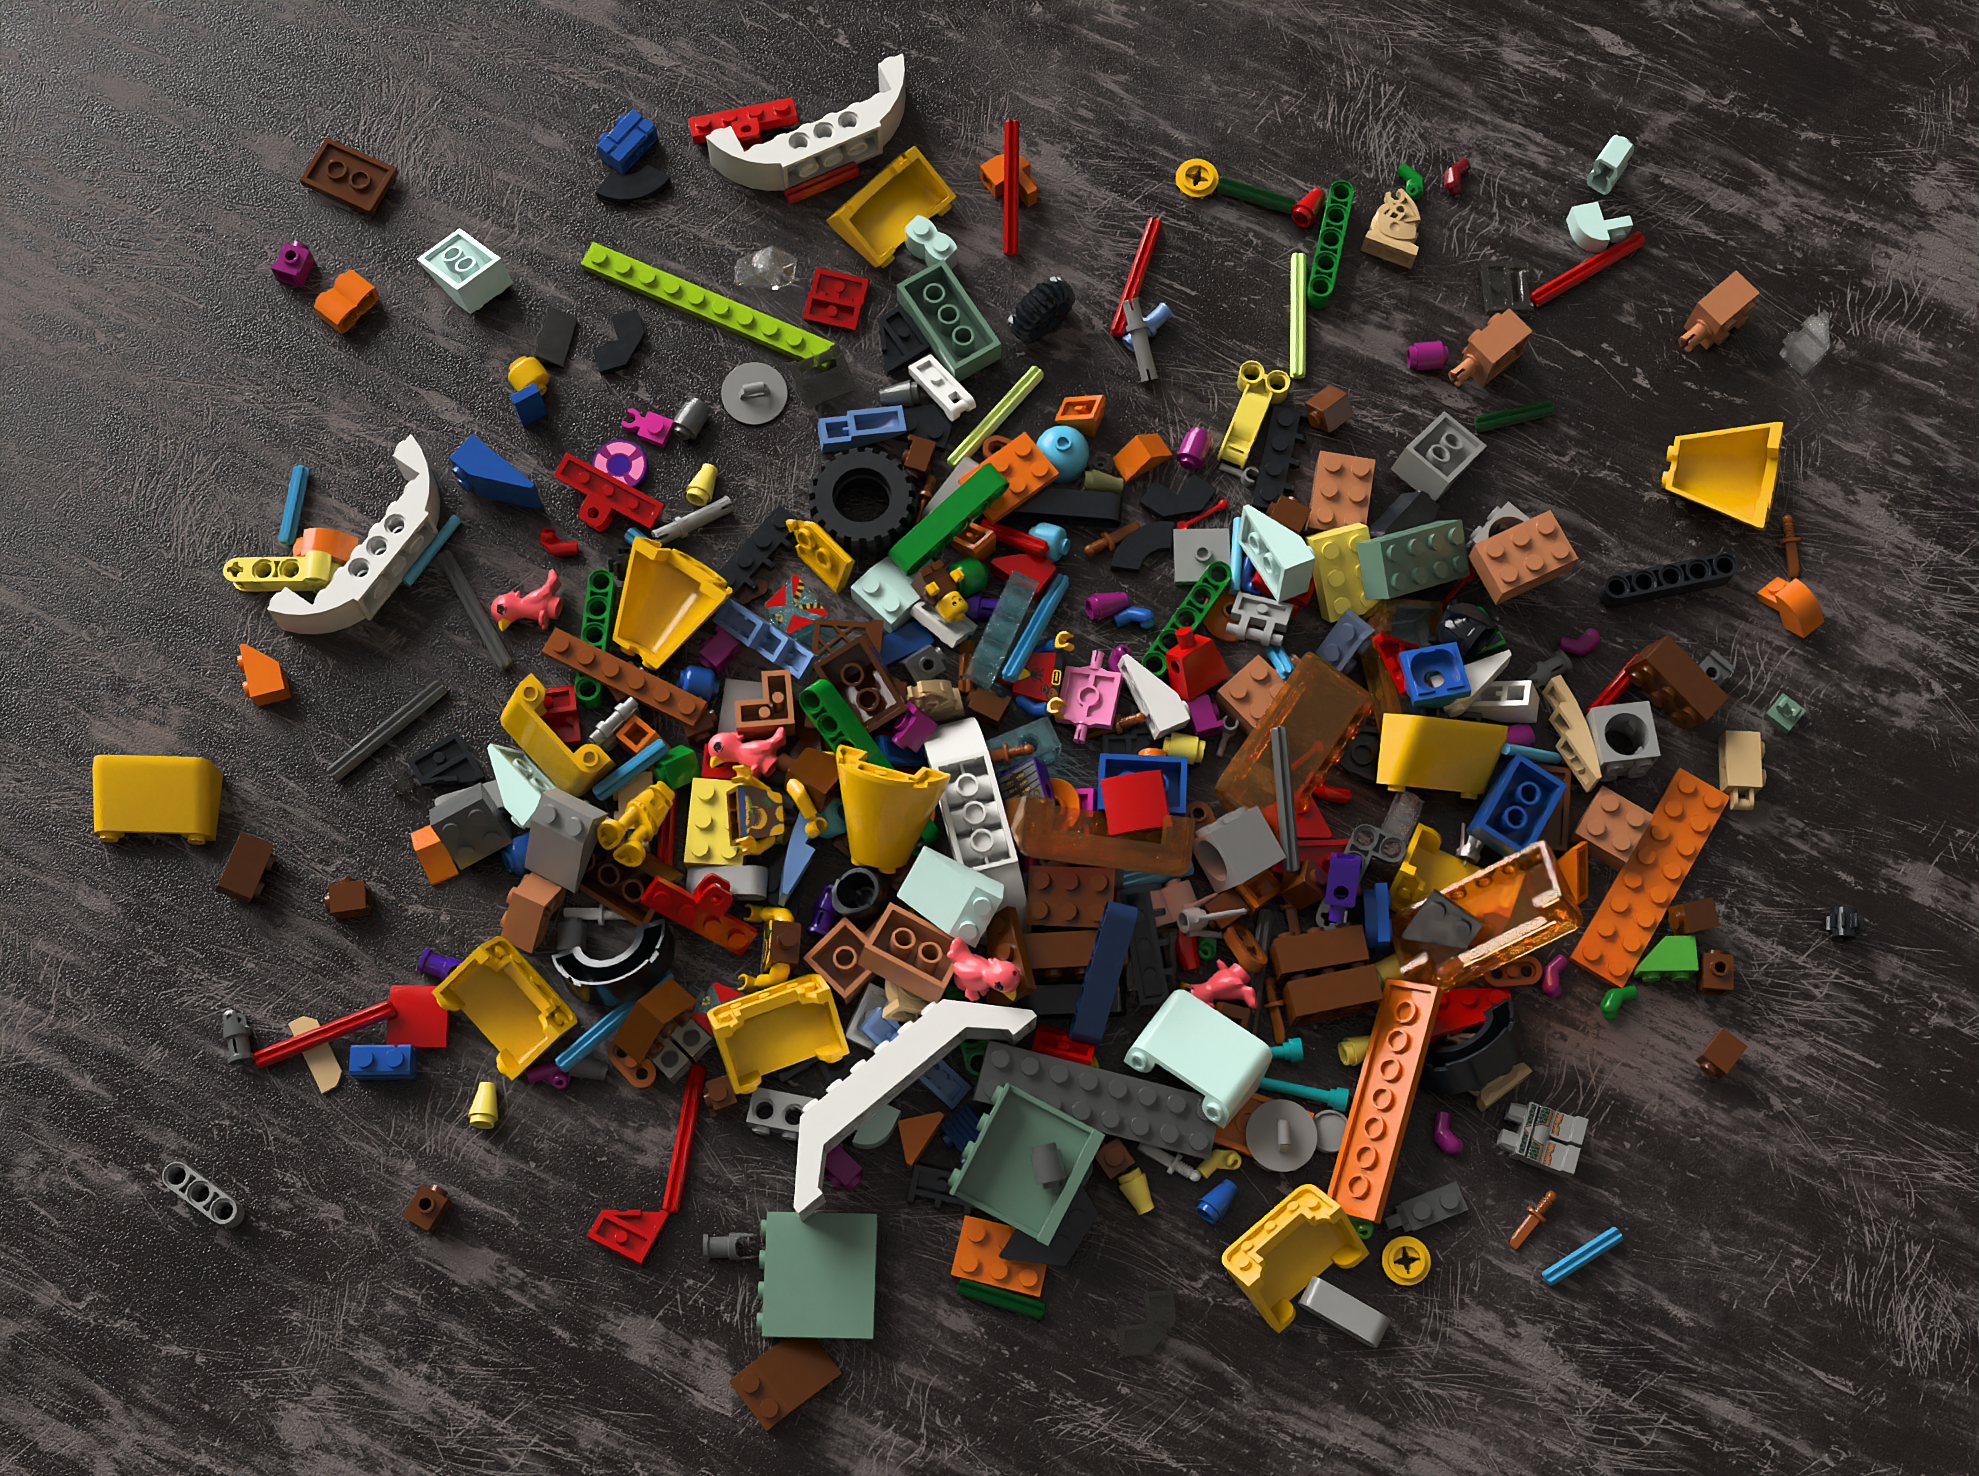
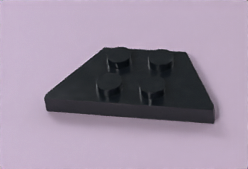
[999,1183,1099,1266]

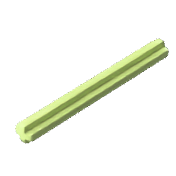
[1290,253,1306,379]
[947,366,1044,469]

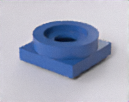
[1399,642,1471,708]
[1360,883,1393,953]

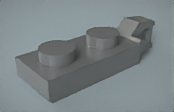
[1382,1182,1468,1233]

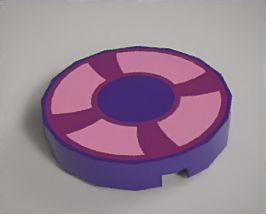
[591,439,648,488]

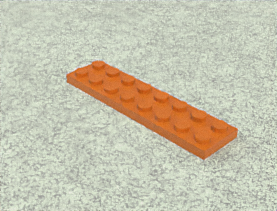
[1569,767,1730,988]
[1327,978,1443,1224]

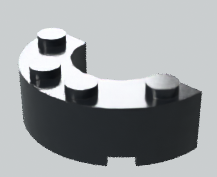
[551,918,675,1007]
[1419,997,1528,1094]

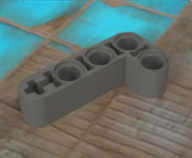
[1316,824,1406,931]

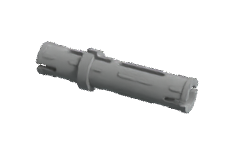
[1121,297,1159,382]
[651,495,734,546]

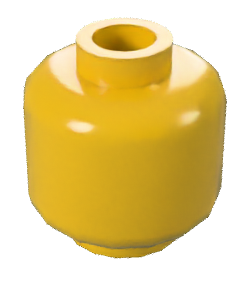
[508,356,549,395]

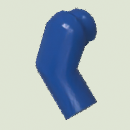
[1240,557,1261,596]
[1112,606,1155,629]

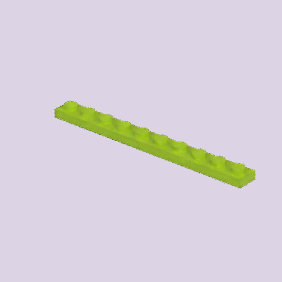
[581,242,838,372]

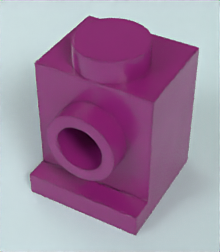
[270,241,315,288]
[697,624,742,676]
[1186,693,1224,739]
[891,701,938,752]
[825,1145,864,1192]

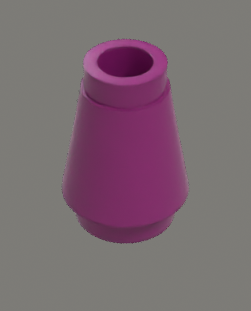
[1085,592,1129,621]

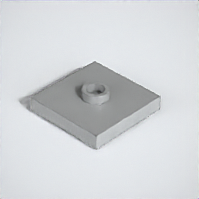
[1173,528,1231,585]
[717,678,771,740]

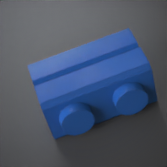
[597,109,658,175]
[349,1045,418,1080]

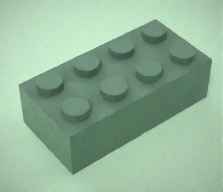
[896,259,1001,382]
[1356,520,1470,599]

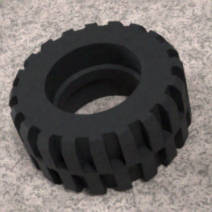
[809,448,916,561]

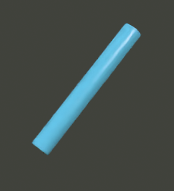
[402,514,462,587]
[1229,517,1243,595]
[1501,743,1561,764]

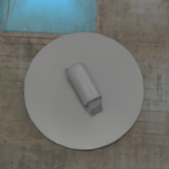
[721,362,787,425]
[1245,1099,1317,1172]

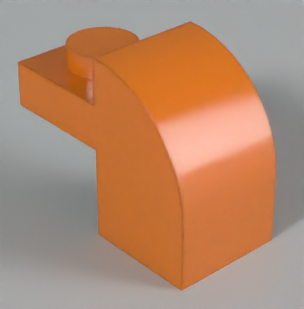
[980,154,1038,207]
[293,528,358,567]
[1757,577,1824,638]

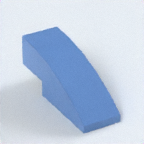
[818,405,907,453]

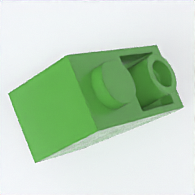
[1632,936,1699,982]

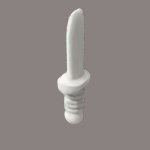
[563,904,627,925]
[1137,1143,1201,1182]

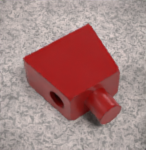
[1165,627,1231,701]

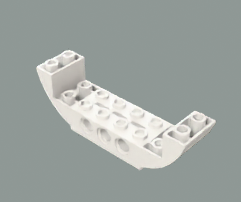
[706,54,906,191]
[267,434,440,634]
[922,717,1032,946]

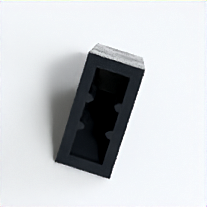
[1369,490,1440,539]

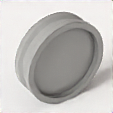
[1313,1110,1348,1153]

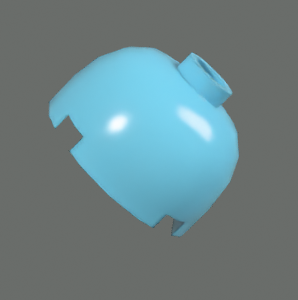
[1036,426,1089,483]

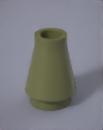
[1081,469,1123,495]

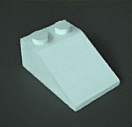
[417,228,513,314]
[1238,505,1316,603]
[851,556,934,633]
[487,744,558,829]
[897,846,1004,948]

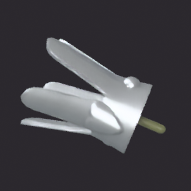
[1456,823,1484,868]

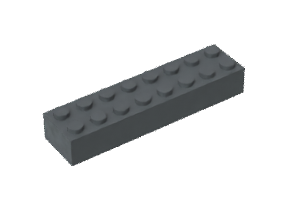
[972,1040,1217,1160]

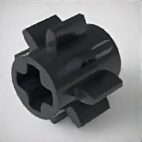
[608,547,632,581]
[1826,906,1864,941]

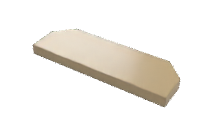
[288,1016,343,1094]

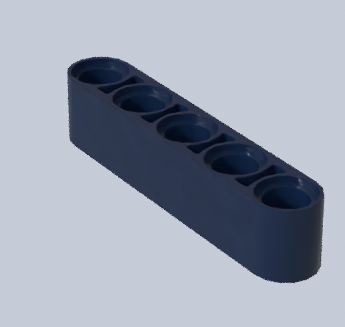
[1069,900,1138,1046]

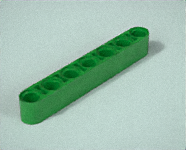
[799,679,939,856]

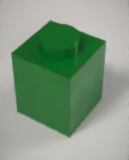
[652,745,701,790]

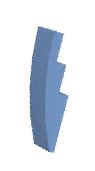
[712,598,820,682]
[778,812,816,907]
[858,1006,972,1110]

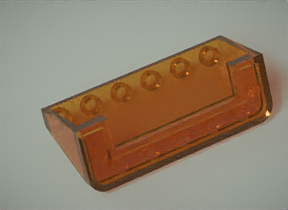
[1215,651,1375,841]
[1005,796,1196,876]
[1389,839,1583,994]

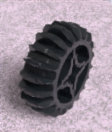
[1008,276,1076,344]

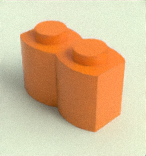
[314,269,379,334]

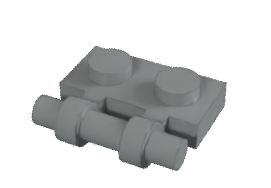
[1225,592,1293,647]
[589,697,641,752]

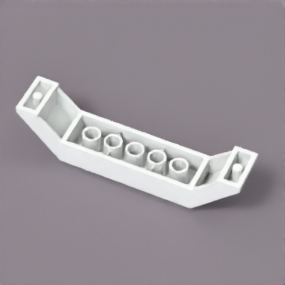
[794,999,1037,1221]

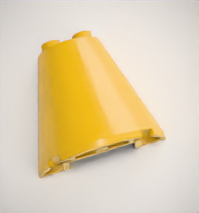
[1661,422,1783,531]
[612,536,733,671]
[836,744,951,874]

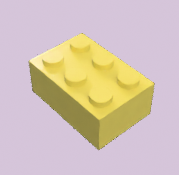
[1305,523,1385,623]
[684,778,747,870]

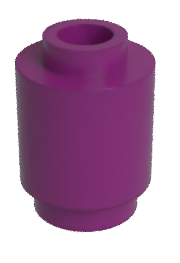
[1407,341,1448,371]
[1176,427,1211,470]
[1499,723,1535,759]

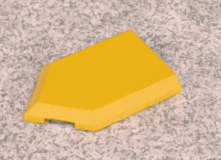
[786,519,855,594]

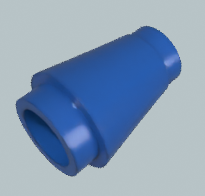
[1196,1179,1239,1225]

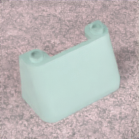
[1124,989,1272,1129]

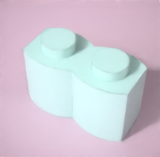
[1587,135,1634,195]
[905,215,957,270]

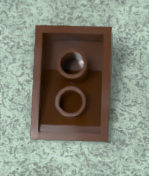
[813,633,908,733]
[729,1338,842,1433]

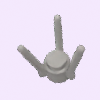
[1177,893,1247,939]

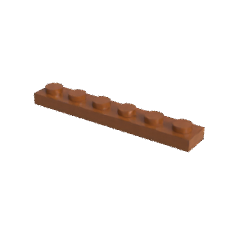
[541,627,708,729]

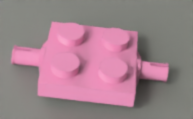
[1055,650,1123,744]

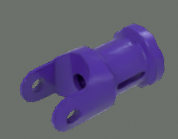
[963,593,1005,622]
[805,884,839,939]
[417,948,463,982]

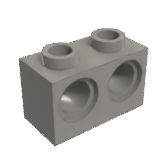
[746,1087,813,1141]

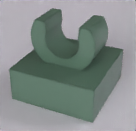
[1763,693,1806,734]

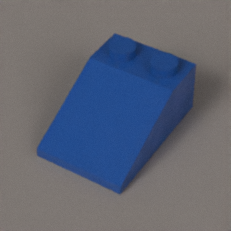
[449,434,543,510]

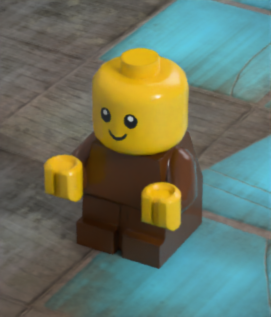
[910,559,968,623]

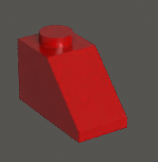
[990,553,1056,603]

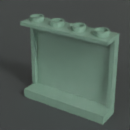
[947,1082,1105,1246]
[756,1212,878,1341]

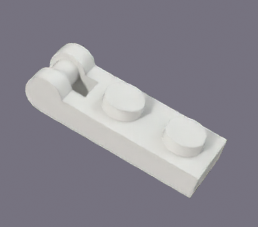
[908,354,976,421]

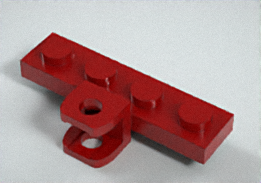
[688,97,798,152]
[553,452,666,532]
[641,873,757,956]

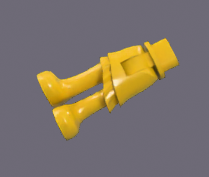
[597,781,675,867]

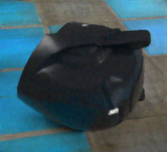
[1428,603,1499,659]
[832,868,899,923]

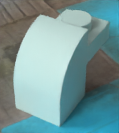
[1566,202,1633,253]
[849,1105,901,1149]

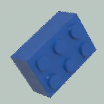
[1097,753,1187,823]
[1466,753,1567,863]

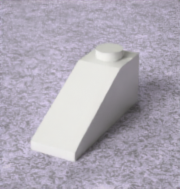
[1427,650,1512,718]
[1117,654,1191,740]
[1465,680,1540,723]

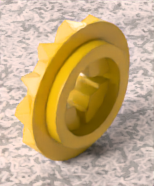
[1176,159,1219,199]
[1381,1236,1431,1286]

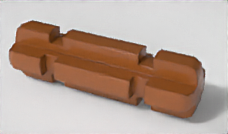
[958,640,975,695]

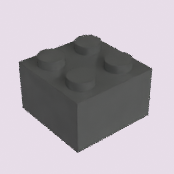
[429,782,513,870]

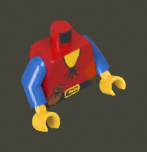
[997,631,1074,719]

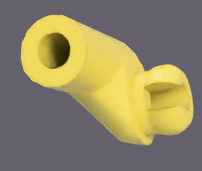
[1196,1149,1242,1179]

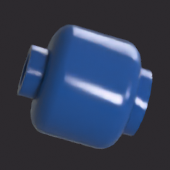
[676,665,720,703]
[501,833,532,876]

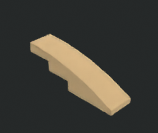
[1542,675,1602,792]

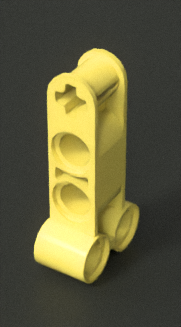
[1217,360,1290,470]
[223,550,342,594]

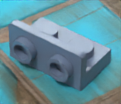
[1315,609,1375,679]

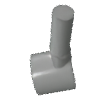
[1219,463,1259,487]
[1216,716,1239,758]

